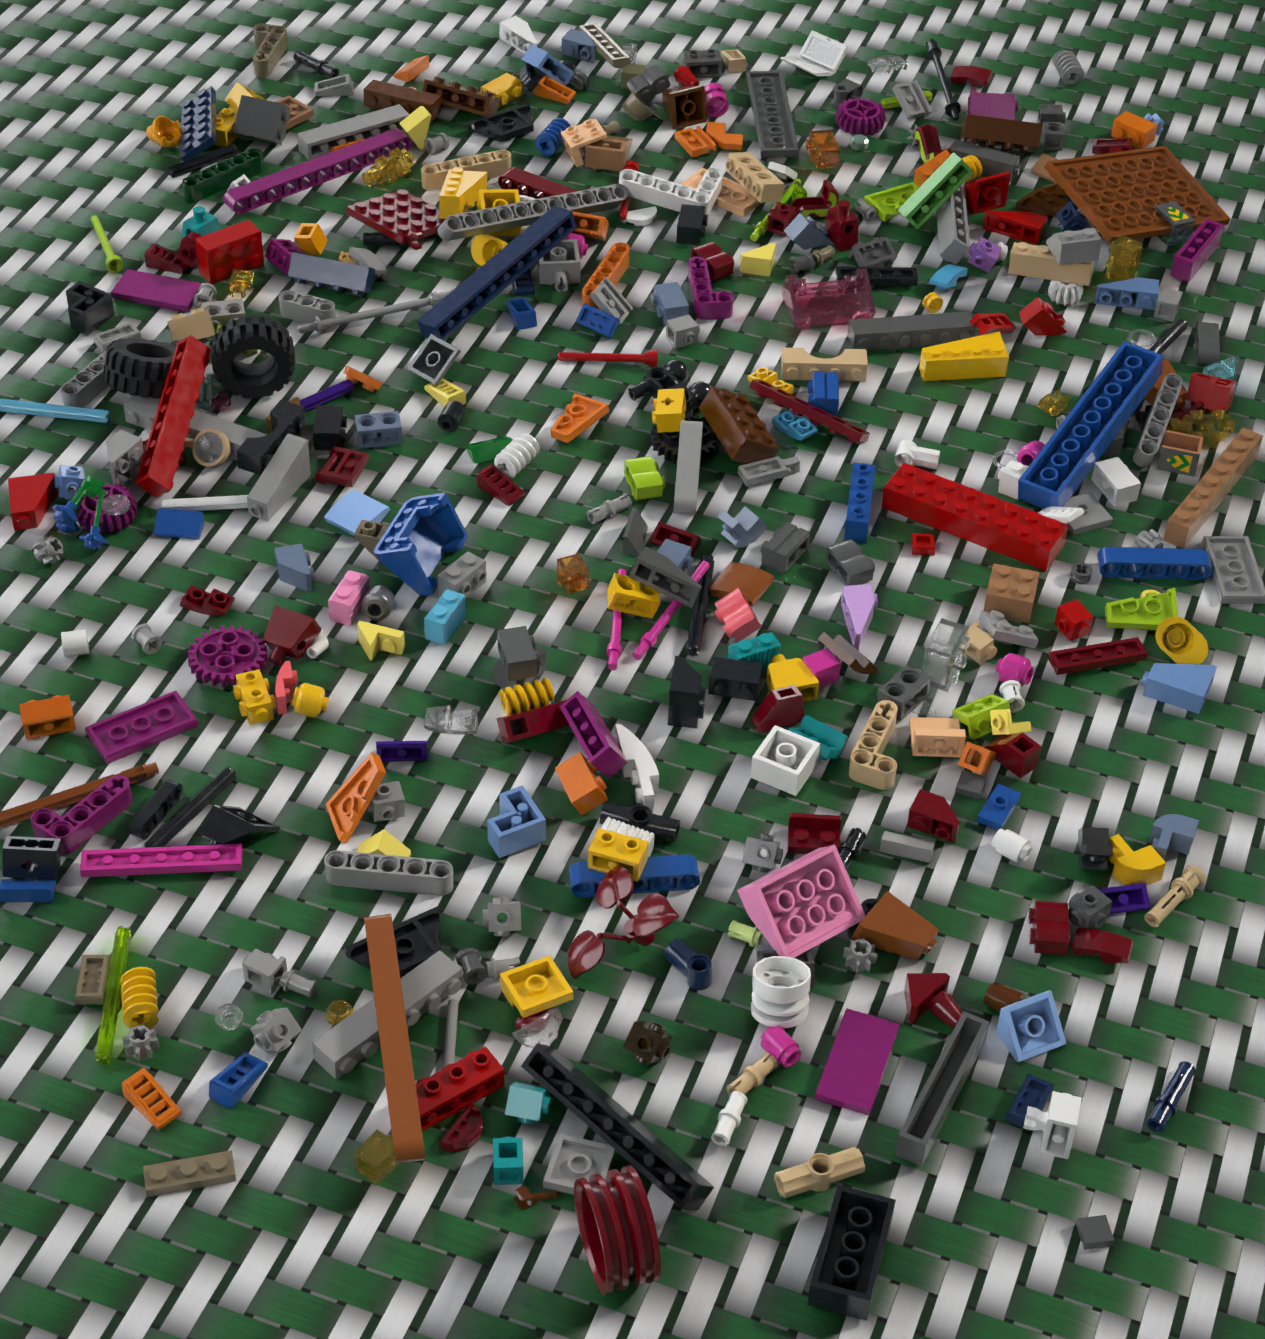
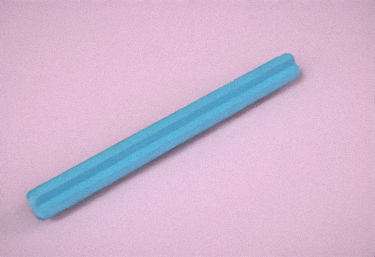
[0,399,110,423]

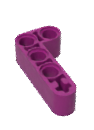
[688,257,734,320]
[31,775,133,855]

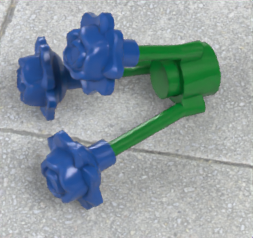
[52,476,108,550]

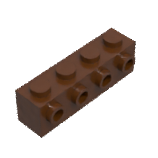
[423,76,500,116]
[363,80,441,122]

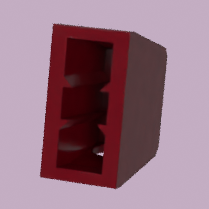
[824,200,858,252]
[263,606,322,666]

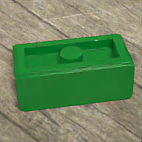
[466,436,513,463]

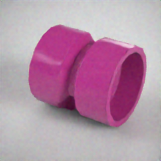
[705,83,729,117]

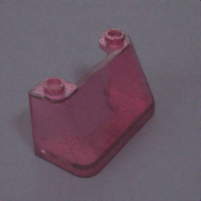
[782,268,876,330]

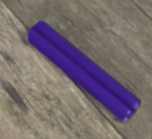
[300,379,354,412]

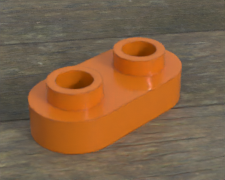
[343,366,382,392]

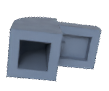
[718,506,768,548]
[1148,814,1199,860]

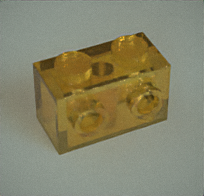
[1105,235,1143,282]

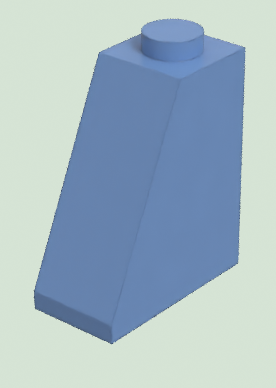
[522,44,575,86]
[1141,663,1217,714]

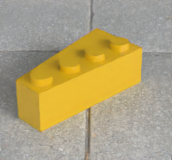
[919,331,1009,381]

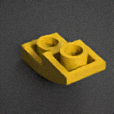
[747,367,794,394]

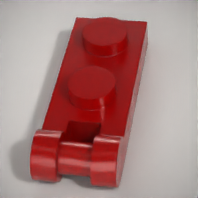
[970,313,1017,335]

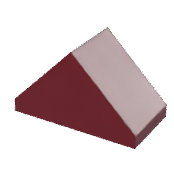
[904,973,950,1024]

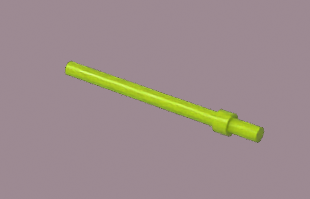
[750,178,801,242]

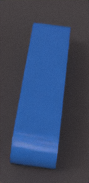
[1097,547,1213,580]
[569,854,700,897]

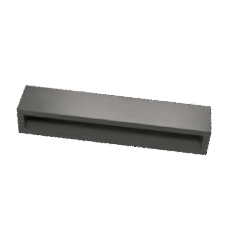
[847,311,976,351]
[895,1011,990,1166]

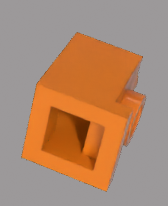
[957,741,996,776]

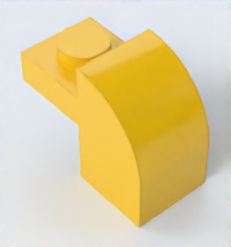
[1108,834,1166,886]

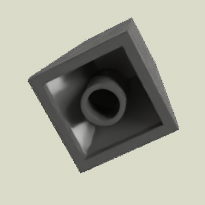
[407,334,461,386]

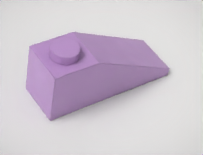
[841,584,878,651]

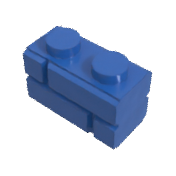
[807,372,839,416]

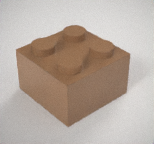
[983,564,1040,623]

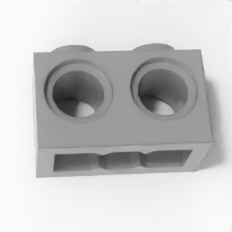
[201,299,245,332]

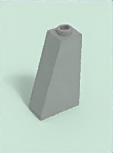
[247,433,311,521]

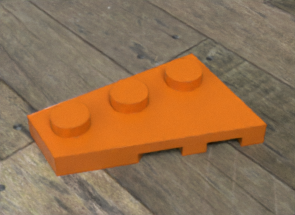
[550,393,609,443]
[325,752,386,843]

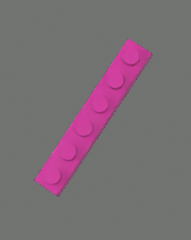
[80,844,243,877]

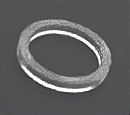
[1129,329,1155,347]
[993,450,1018,468]

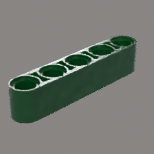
[182,148,264,203]

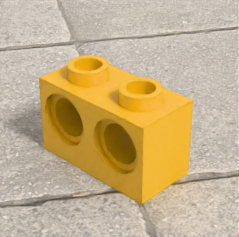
[607,573,660,619]

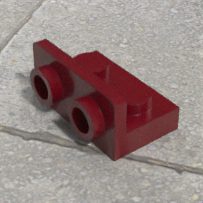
[787,813,841,854]

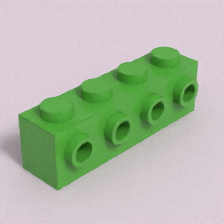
[898,152,974,230]

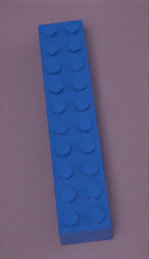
[1018,341,1163,509]

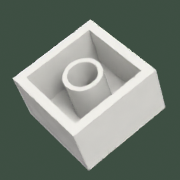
[751,725,820,796]

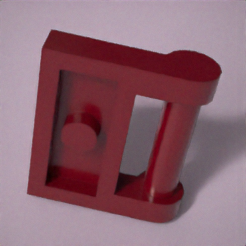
[315,447,369,487]

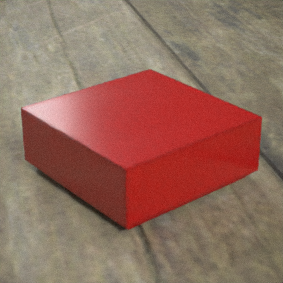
[910,534,935,555]

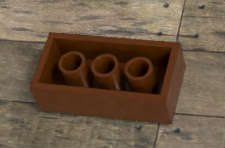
[960,114,1042,154]
[698,387,779,464]

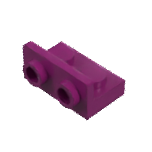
[265,238,307,275]

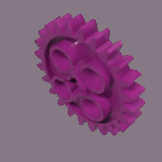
[187,625,268,688]

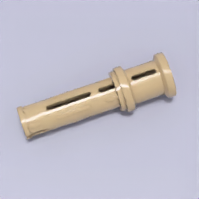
[1144,865,1206,927]

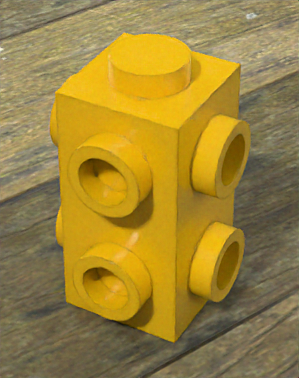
[233,669,277,725]

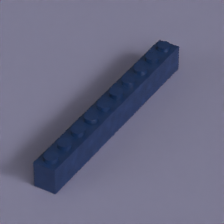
[417,205,577,341]

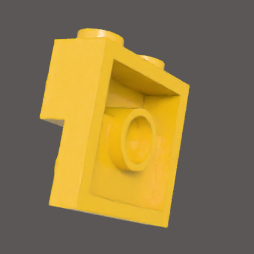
[500,955,574,1018]

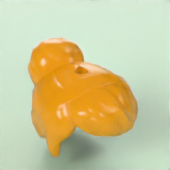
[146,116,182,148]

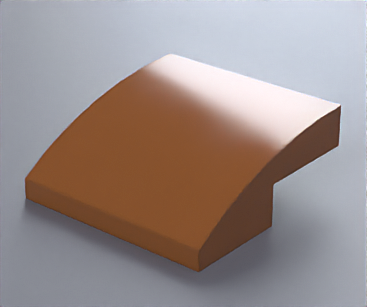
[709,562,775,606]

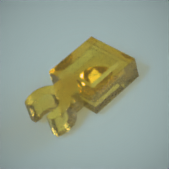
[229,270,254,298]
[1038,390,1071,416]

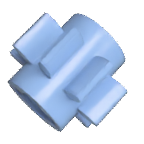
[1144,113,1165,136]

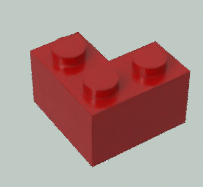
[1186,372,1237,415]

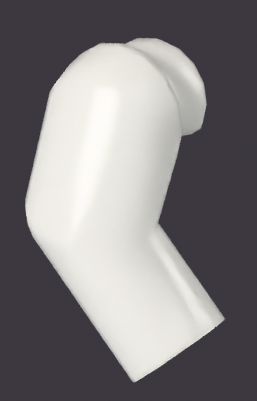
[306,629,329,659]

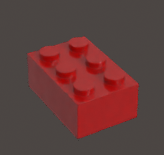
[195,220,264,284]

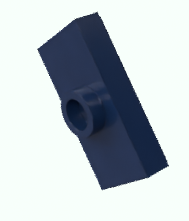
[1005,1073,1054,1132]

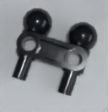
[628,359,711,416]

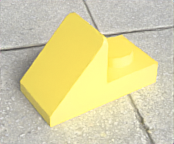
[357,621,405,661]

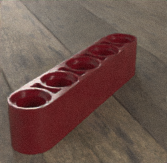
[498,167,578,199]

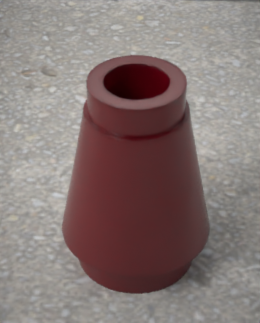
[928,991,963,1029]

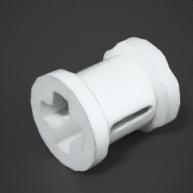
[999,680,1025,713]

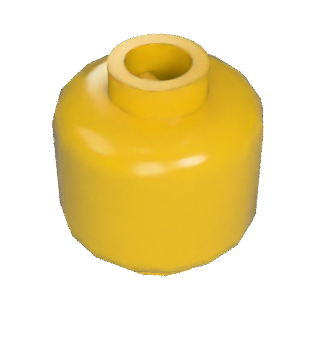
[291,683,329,718]

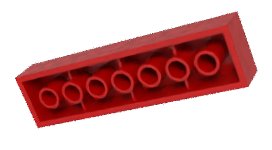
[881,463,1068,571]

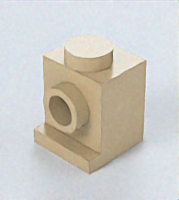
[959,621,997,665]

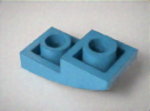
[929,264,968,290]
[772,409,818,441]

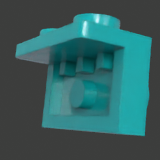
[788,715,848,761]

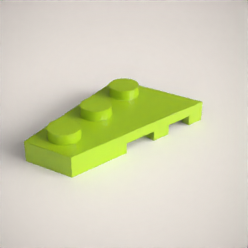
[864,182,919,222]
[1105,588,1178,630]

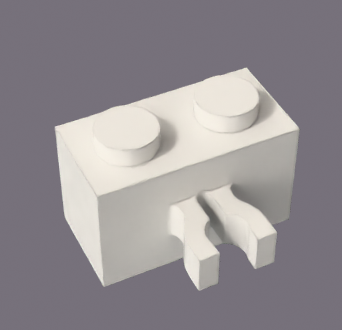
[1023,1091,1082,1159]

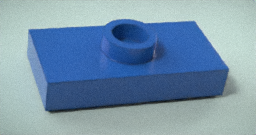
[575,303,620,339]
[977,784,1021,830]

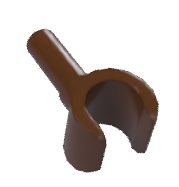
[513,1186,557,1210]

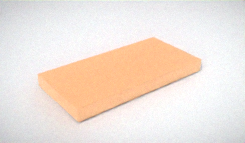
[681,168,761,217]

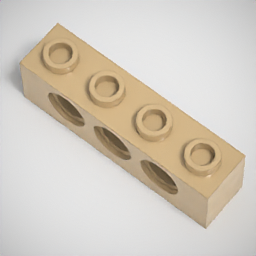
[725,152,784,203]

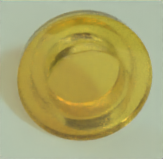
[326,1000,354,1026]

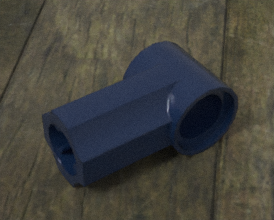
[664,938,712,990]

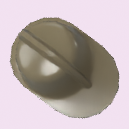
[622,87,663,121]

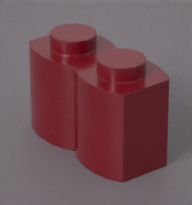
[690,242,734,281]
[1028,900,1070,955]

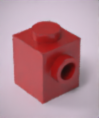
[1054,600,1093,641]

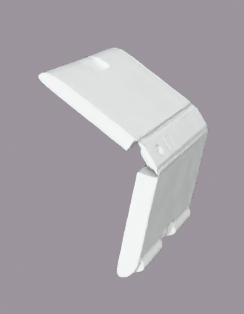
[780,30,848,76]

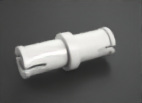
[711,1091,747,1146]

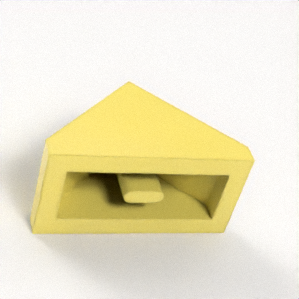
[399,106,432,150]
[740,242,776,277]
[357,829,411,857]

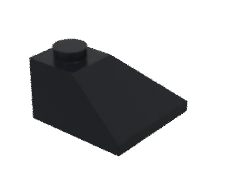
[201,805,280,845]

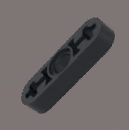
[520,63,539,90]
[130,779,183,840]

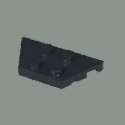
[467,103,534,142]
[345,907,441,978]

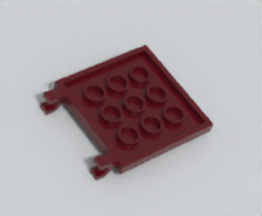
[346,189,450,250]

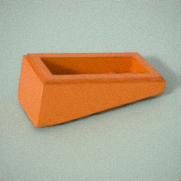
[534,75,576,104]
[121,1068,182,1131]

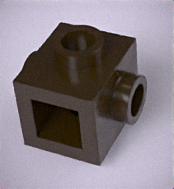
[623,1021,673,1065]

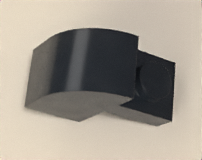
[1078,827,1113,870]

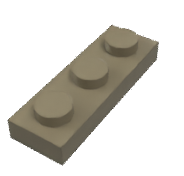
[143,1150,236,1197]

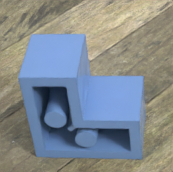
[487,785,546,858]

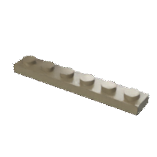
[579,23,630,68]

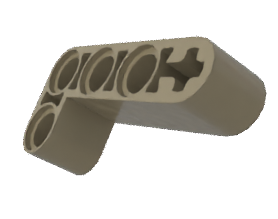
[253,24,288,77]

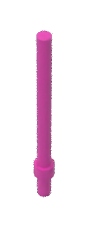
[632,561,710,660]
[607,569,627,671]

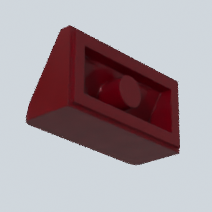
[649,522,702,557]

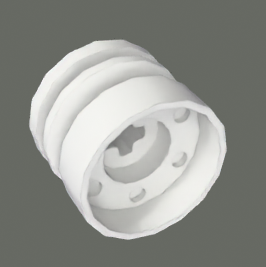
[751,956,811,1028]

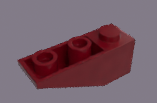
[496,700,569,742]

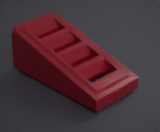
[144,244,189,274]
[477,464,525,506]

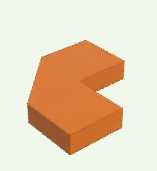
[706,122,743,151]

